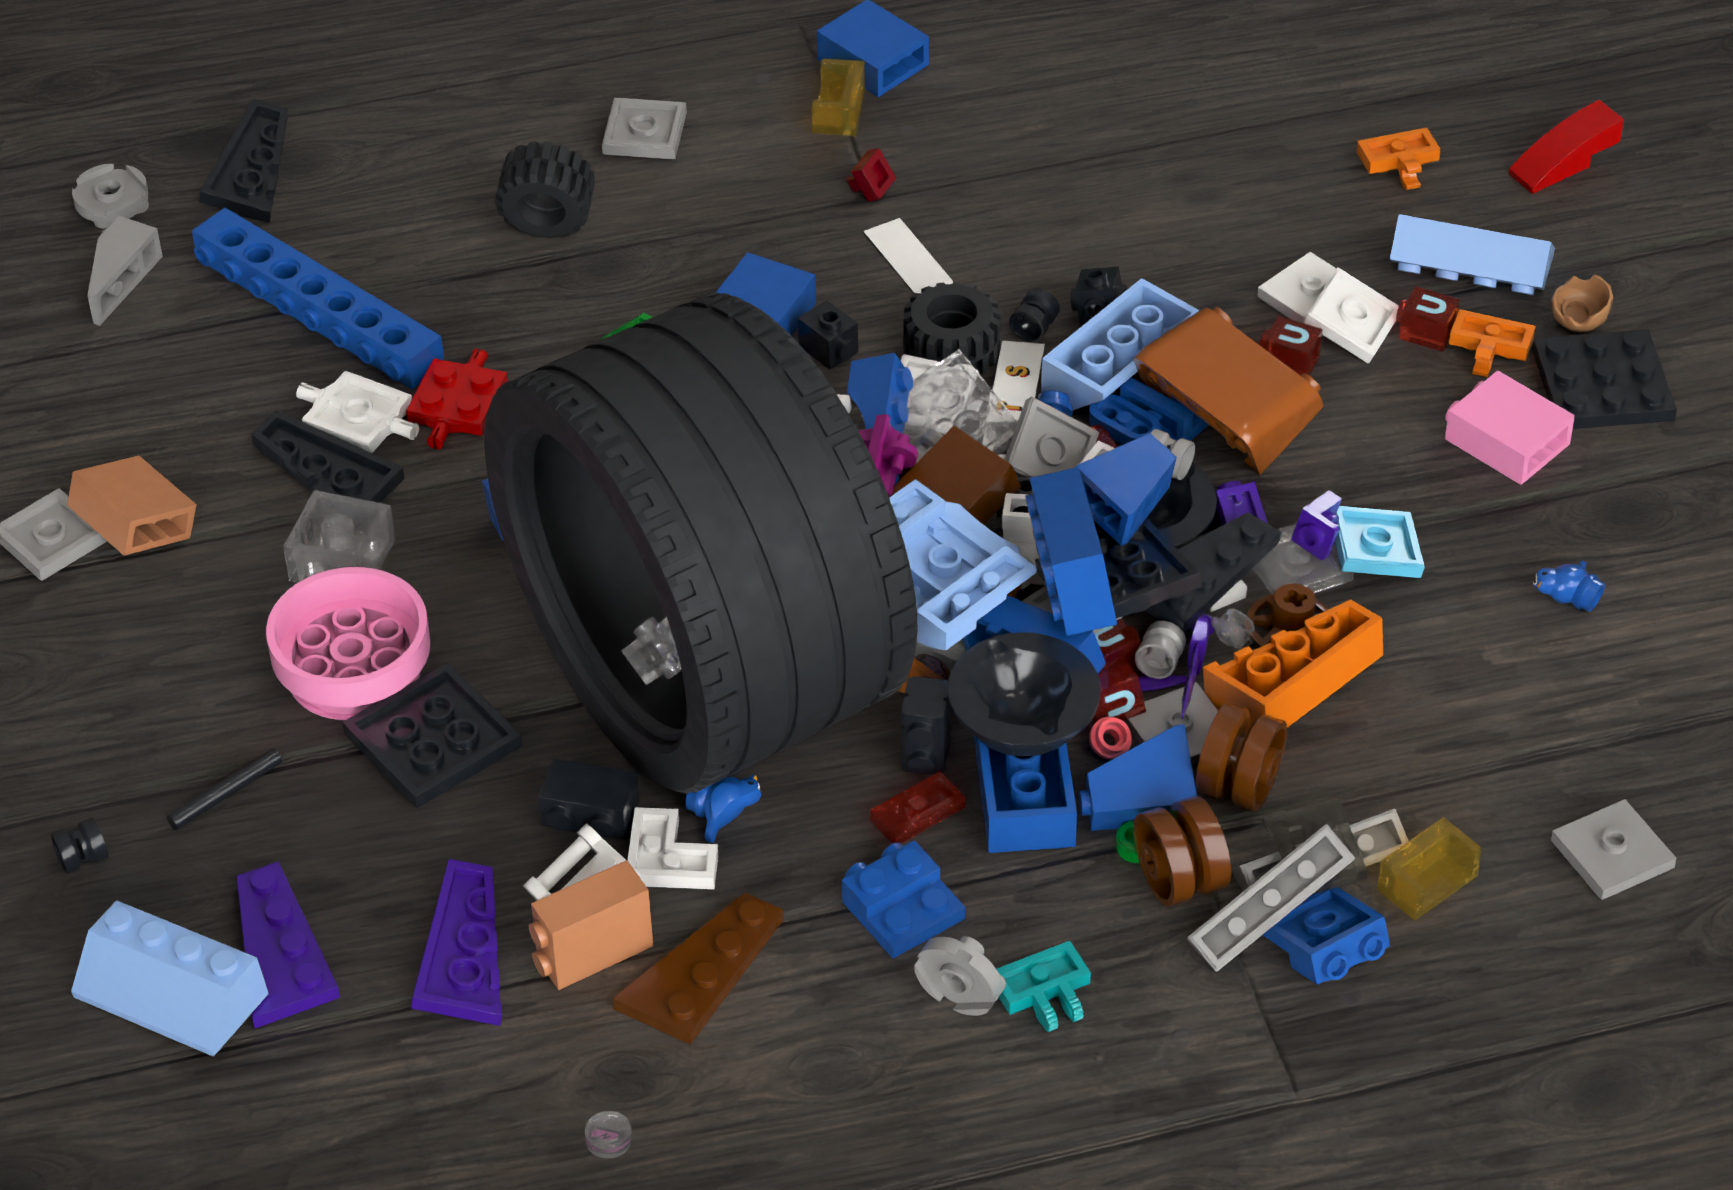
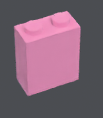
[1445,371,1575,485]

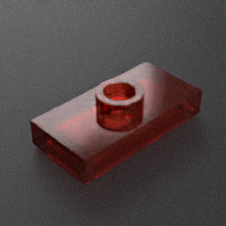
[870,771,966,844]

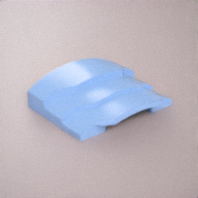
[889,479,1036,651]

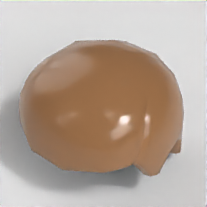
[1550,274,1613,333]

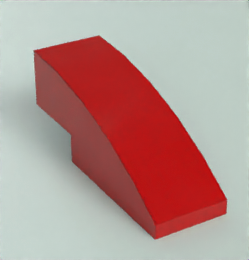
[1508,100,1624,194]

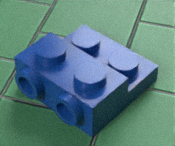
[842,840,966,959]
[1263,884,1390,985]

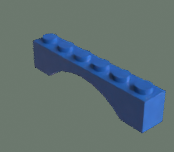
[847,353,913,486]

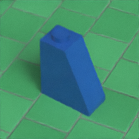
[1075,433,1177,546]
[1078,724,1197,831]

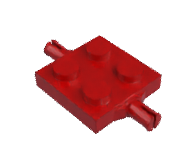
[406,348,508,450]

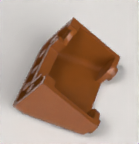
[1133,307,1324,475]

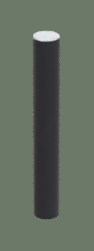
[167,748,282,830]

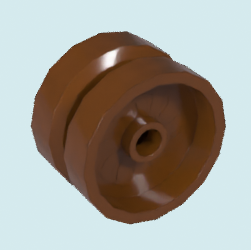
[1196,702,1287,812]
[1133,796,1231,907]

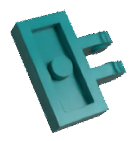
[996,941,1091,1032]

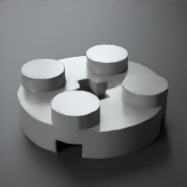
[72,164,149,229]
[914,936,1006,1016]

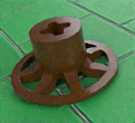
[1246,583,1329,647]

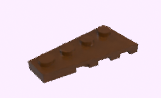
[612,892,783,1045]

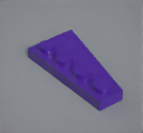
[411,859,502,1026]
[237,861,340,1029]

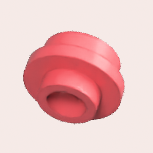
[1089,717,1132,760]

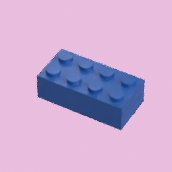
[1025,467,1117,636]
[973,735,1077,853]

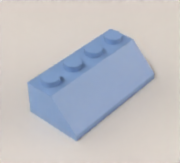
[1390,214,1555,295]
[1041,278,1199,410]
[71,900,269,1057]

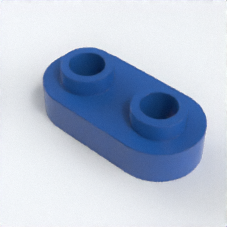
[1089,394,1160,445]

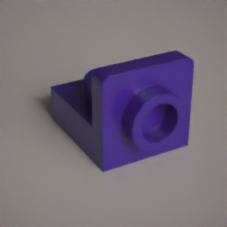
[1216,481,1268,526]
[1290,490,1342,560]

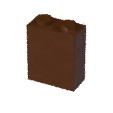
[892,425,1021,525]

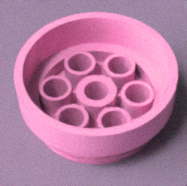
[266,567,430,720]

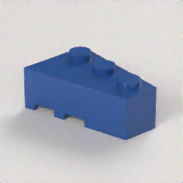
[962,595,1106,674]

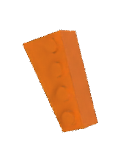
[1203,599,1383,728]

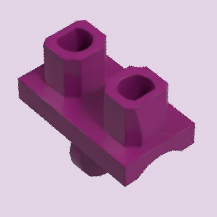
[859,414,918,498]

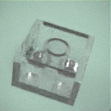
[283,490,395,583]

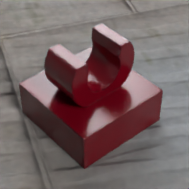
[845,148,896,202]

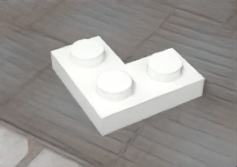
[628,807,718,889]

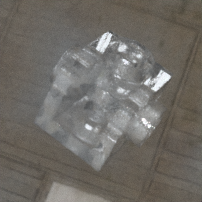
[621,616,682,685]

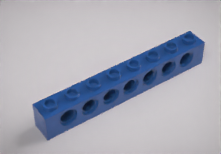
[192,208,444,390]

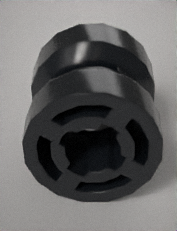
[1009,288,1060,342]
[51,818,108,874]

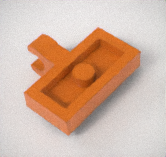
[1356,127,1440,190]
[1449,309,1536,377]

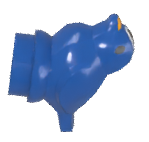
[1533,560,1606,612]
[686,774,761,843]

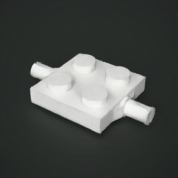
[296,371,419,453]

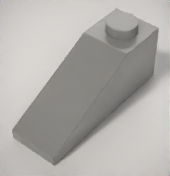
[87,216,163,326]

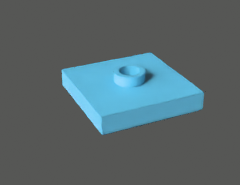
[1335,506,1425,578]

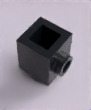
[798,300,859,370]

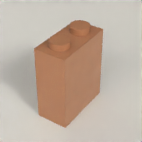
[67,456,197,556]
[529,860,653,990]

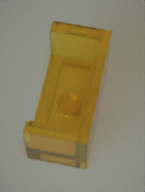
[811,59,865,136]
[1377,817,1481,921]

